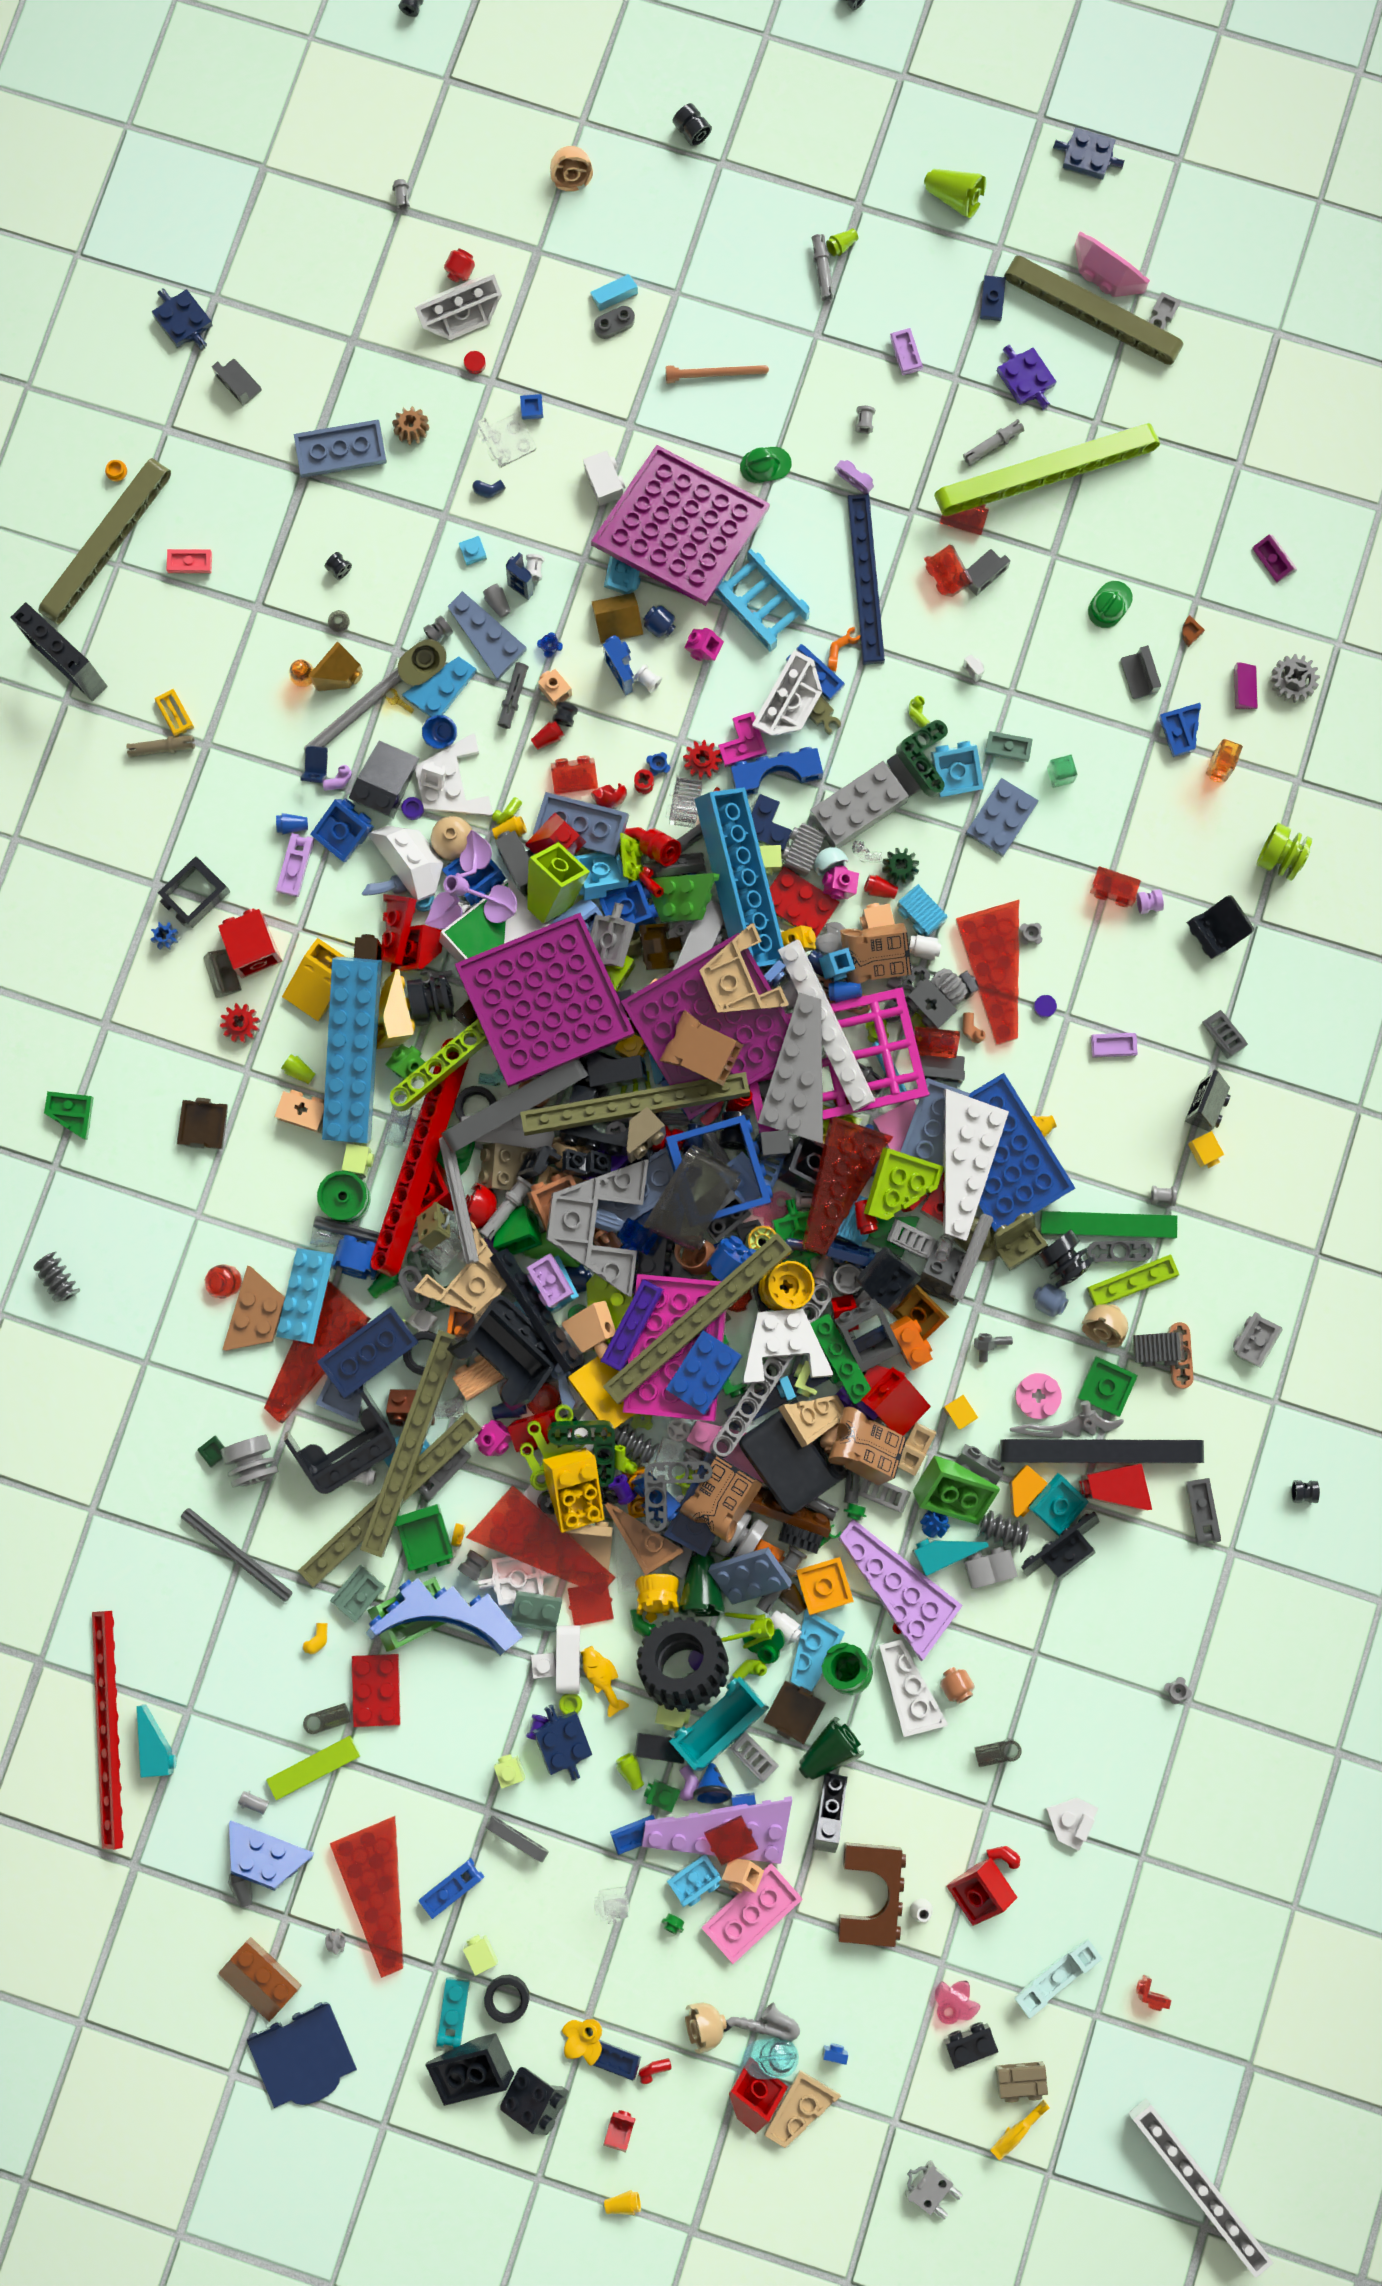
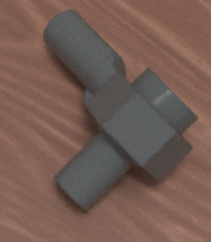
[974,1333,1013,1363]

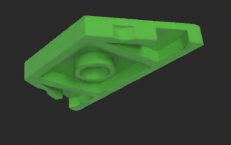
[650,873,720,923]

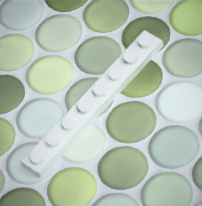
[778,939,876,1111]

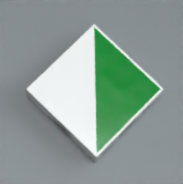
[439,879,550,962]

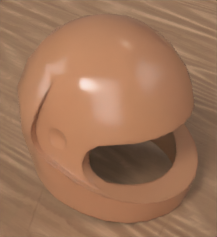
[674,1235,716,1275]

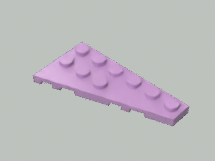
[838,1519,963,1661]
[642,1796,792,1864]

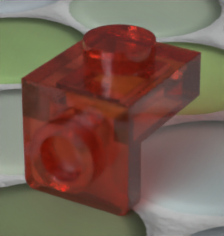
[1136,1974,1172,2011]

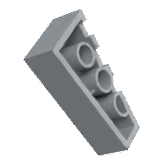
[673,900,726,970]

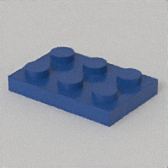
[666,1330,743,1415]

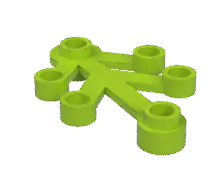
[520,1404,585,1491]

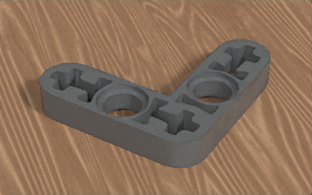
[644,1461,713,1532]

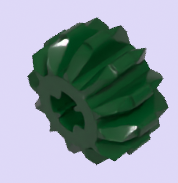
[882,847,919,885]

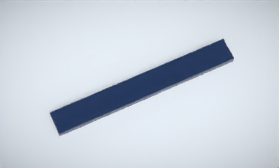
[847,494,885,665]
[724,1325,887,1430]

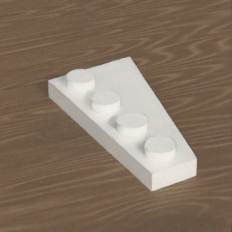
[879,1639,948,1737]

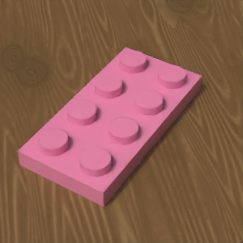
[701,1863,803,1964]

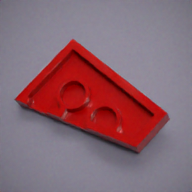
[381,894,417,965]

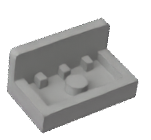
[1233,1312,1283,1368]

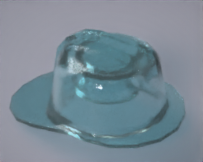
[743,2038,799,2079]

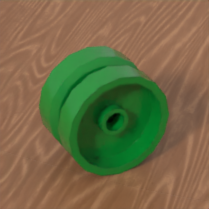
[317,1171,371,1223]

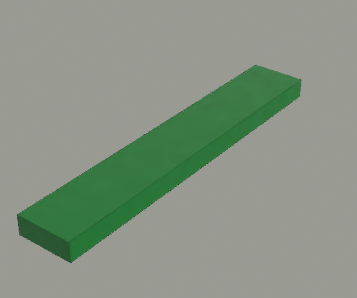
[1040,1211,1178,1239]

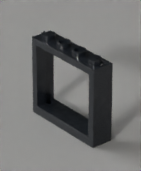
[10,602,108,702]

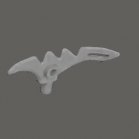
[1009,1401,1124,1438]

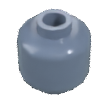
[1033,1283,1069,1317]

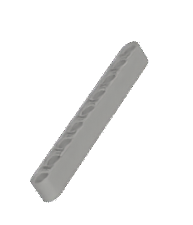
[710,1284,832,1459]

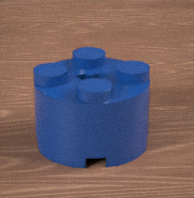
[331,1235,377,1280]
[707,1235,756,1282]

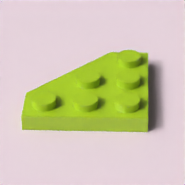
[864,1147,944,1220]
[586,1274,634,1351]

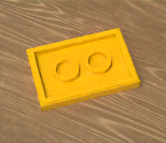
[567,1356,636,1433]

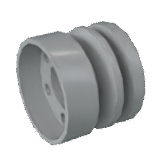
[220,1434,279,1488]

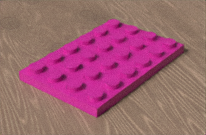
[623,1274,726,1422]

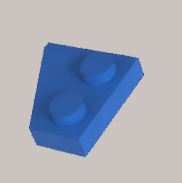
[1159,702,1201,758]

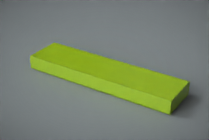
[1087,1254,1180,1307]
[266,1735,361,1800]

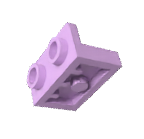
[526,1253,574,1308]

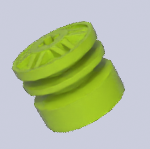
[1257,822,1313,881]

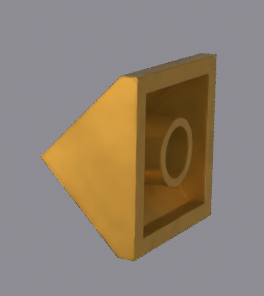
[591,593,643,644]
[892,1285,949,1341]

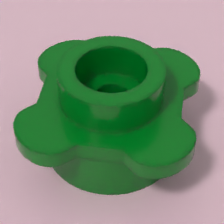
[843,1503,867,1521]
[661,1913,685,1935]

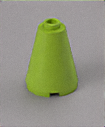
[924,169,986,218]

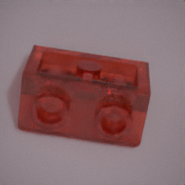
[940,504,989,535]
[914,1026,960,1058]

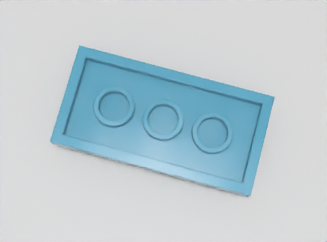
[276,1248,334,1344]

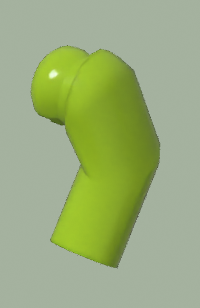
[909,695,930,728]
[492,797,522,825]
[732,1659,767,1679]

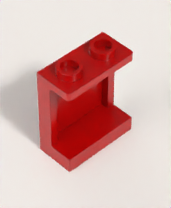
[861,1367,931,1436]

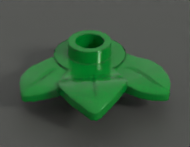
[742,1629,785,1664]

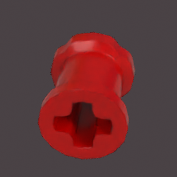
[634,769,654,794]

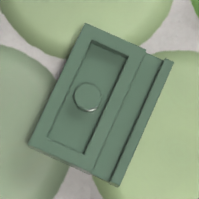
[330,1565,386,1622]
[510,1591,562,1632]

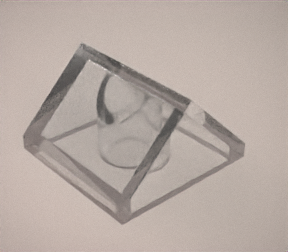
[383,1101,422,1150]

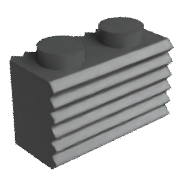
[1133,1332,1184,1367]

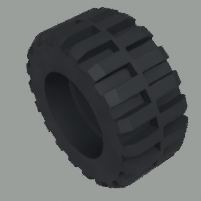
[636,1617,729,1712]

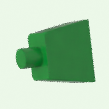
[493,1203,542,1255]

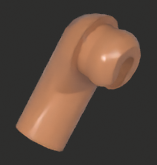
[963,1012,986,1043]

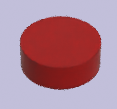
[464,351,486,374]

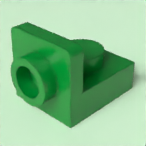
[643,1779,681,1813]

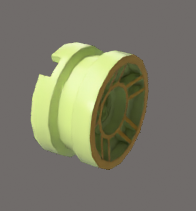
[745,1226,776,1251]

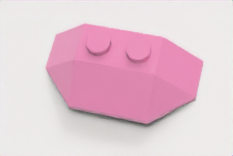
[1075,231,1150,297]

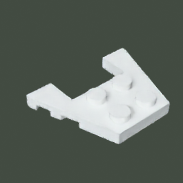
[415,733,493,817]
[742,1309,833,1384]

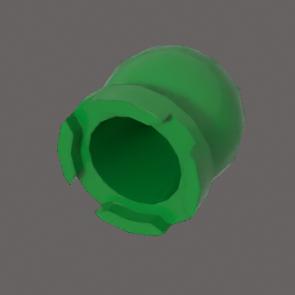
[822,1642,873,1695]

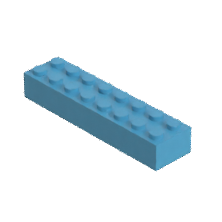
[694,787,784,969]
[322,957,382,1143]

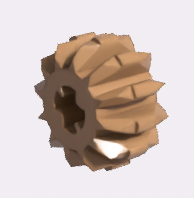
[392,406,430,445]

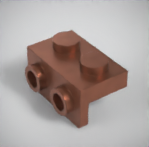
[386,1389,435,1426]

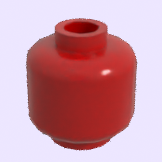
[444,248,475,283]

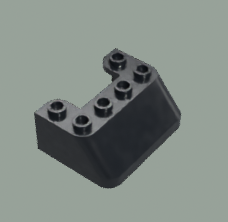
[447,1295,558,1411]

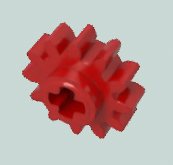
[683,740,722,780]
[220,1003,261,1044]

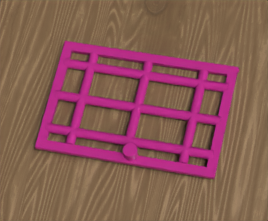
[749,987,930,1134]

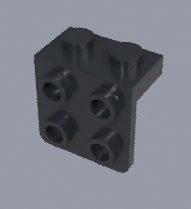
[1186,895,1254,959]
[856,1247,921,1313]
[500,2067,569,2135]

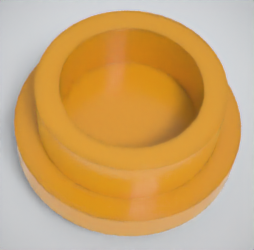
[105,460,128,482]

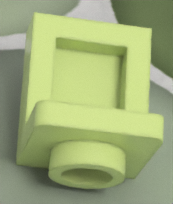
[794,1361,817,1398]

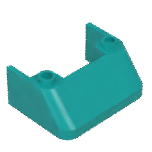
[669,1676,770,1771]

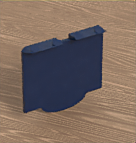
[247,2001,357,2108]

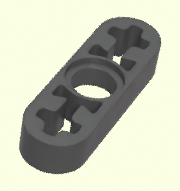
[883,966,930,1023]
[1086,1240,1153,1263]
[485,1816,549,1863]

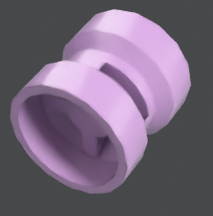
[1136,889,1164,915]

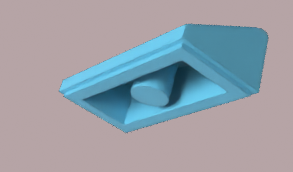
[590,274,638,311]

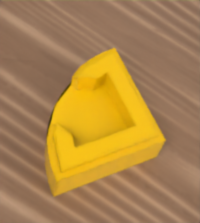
[451,1523,466,1547]

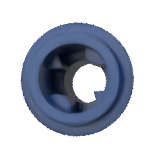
[276,813,308,835]
[829,981,862,1003]

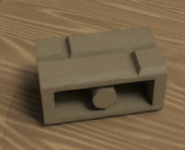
[996,2061,1048,2103]

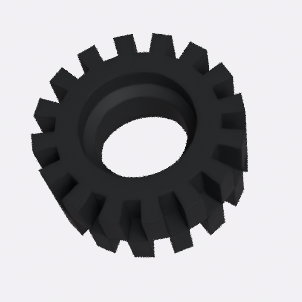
[778,1523,823,1554]

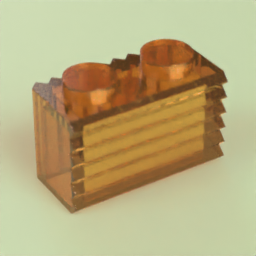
[1206,739,1243,782]

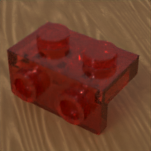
[924,544,973,597]
[551,755,598,794]
[1089,866,1141,907]

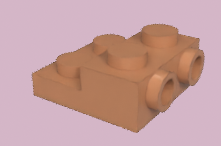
[527,1172,576,1233]

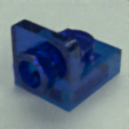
[617,1218,659,1255]

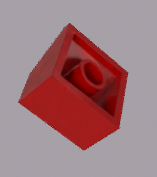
[946,1858,1018,1926]

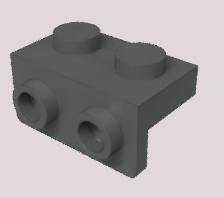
[955,1444,1005,1485]

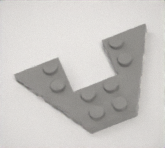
[546,1159,648,1297]

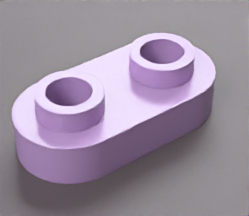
[834,460,874,494]

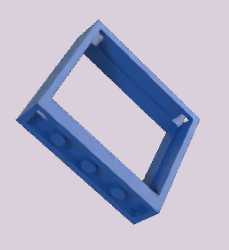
[664,1115,773,1228]

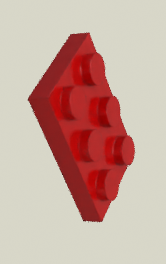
[770,866,840,939]
[352,1654,401,1727]

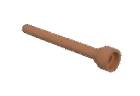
[665,365,769,384]

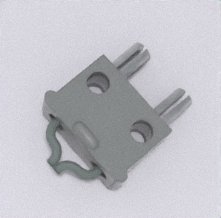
[905,2160,963,2220]

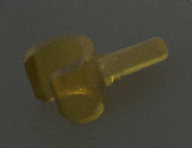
[385,688,414,714]

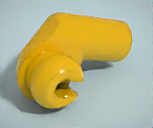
[303,1623,328,1655]

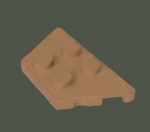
[222,1265,285,1351]

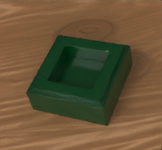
[197,1435,225,1468]

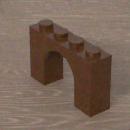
[838,1842,906,1947]

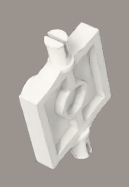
[478,1551,558,1606]

